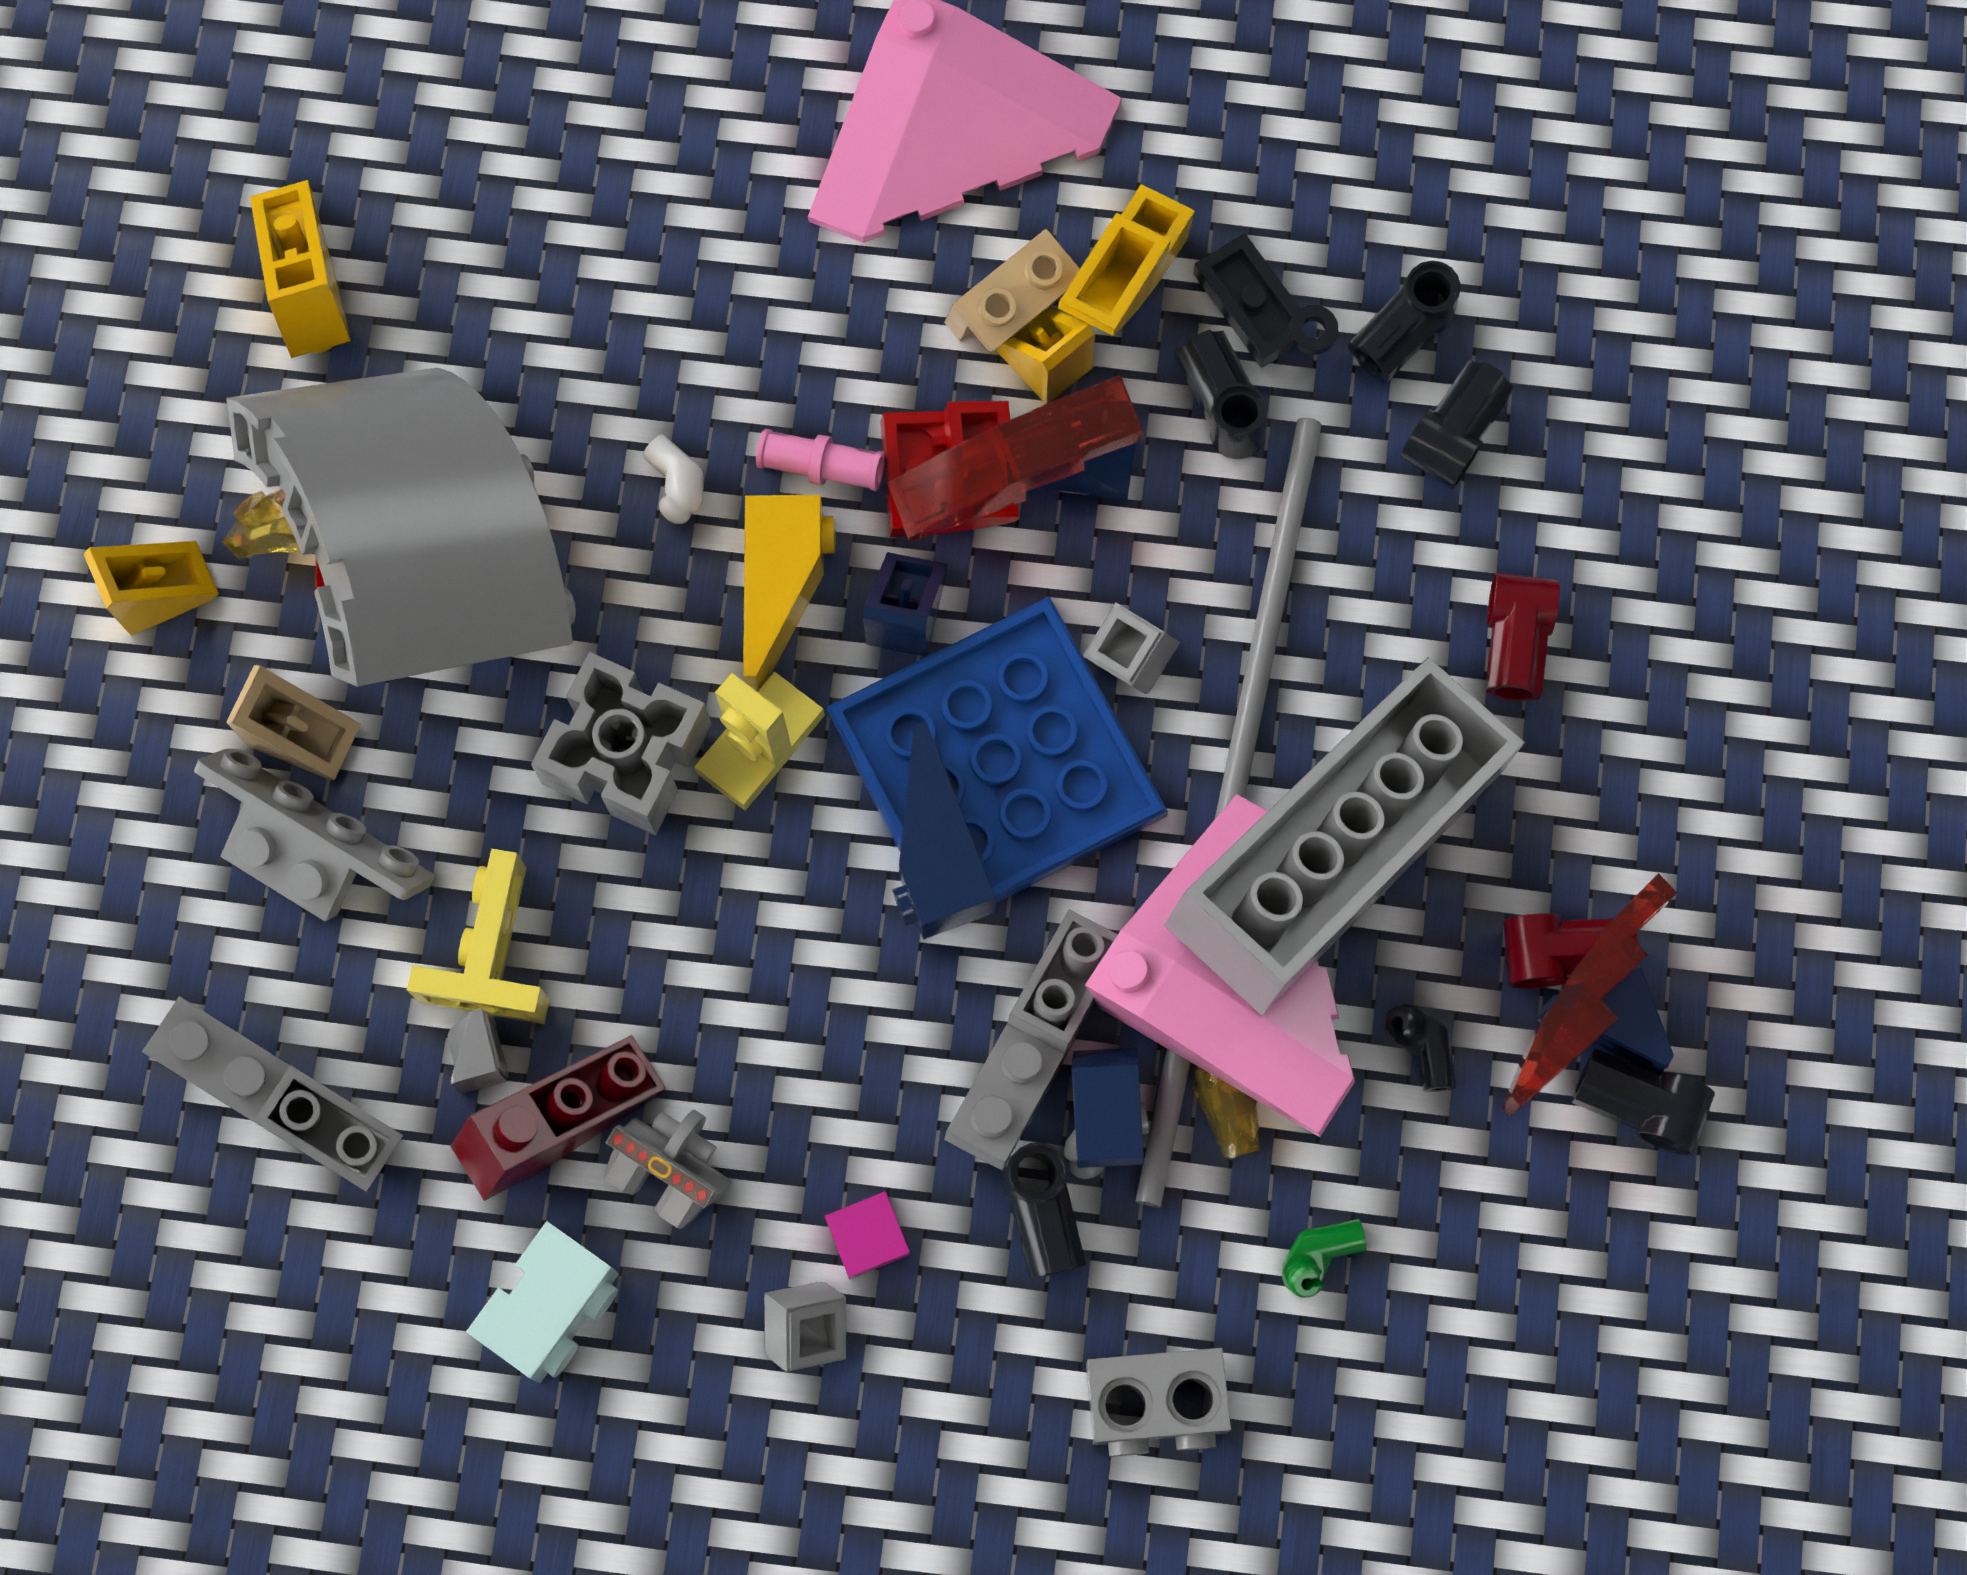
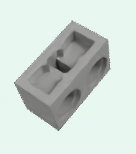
[1086,1348,1231,1457]

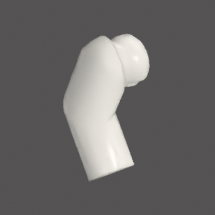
[643,434,704,524]

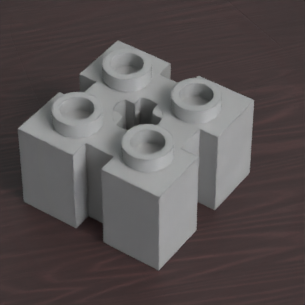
[531,652,712,835]

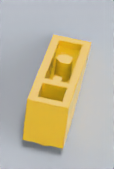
[250,180,351,358]
[743,495,836,692]

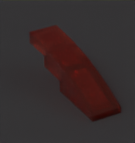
[888,375,1143,542]
[1501,873,1677,1117]

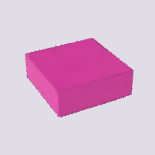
[825,1191,911,1280]

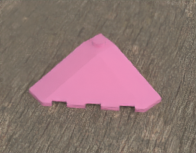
[808,0,1122,243]
[1085,794,1355,1137]

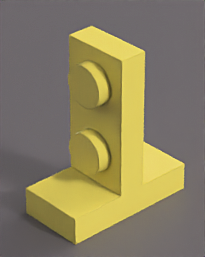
[694,671,825,811]
[407,848,550,1024]

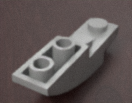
[944,909,1118,1171]
[142,996,403,1192]

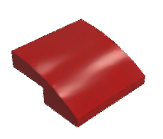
[880,401,1019,537]

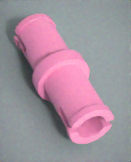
[756,429,886,491]

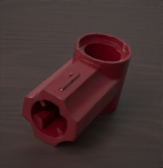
[1485,572,1560,702]
[1503,913,1639,989]

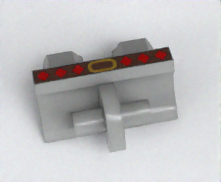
[603,1110,732,1229]

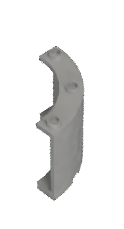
[226,368,576,687]

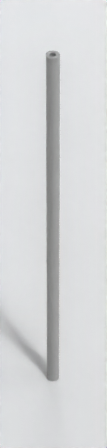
[1135,418,1322,1208]

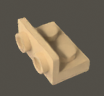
[944,229,1080,352]

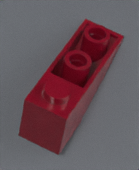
[450,1035,666,1201]

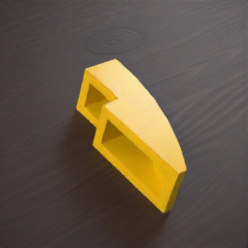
[1058,184,1195,336]

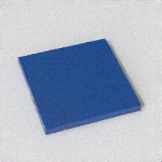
[826,596,1168,903]

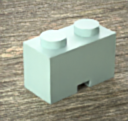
[466,1221,619,1383]

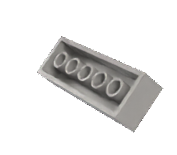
[1164,657,1525,1016]

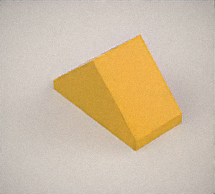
[996,307,1095,405]
[84,541,219,636]

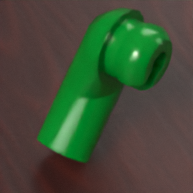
[1282,1219,1366,1298]

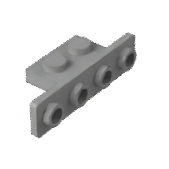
[194,749,435,922]

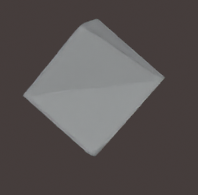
[1083,602,1180,694]
[448,1008,509,1094]
[764,1282,846,1372]

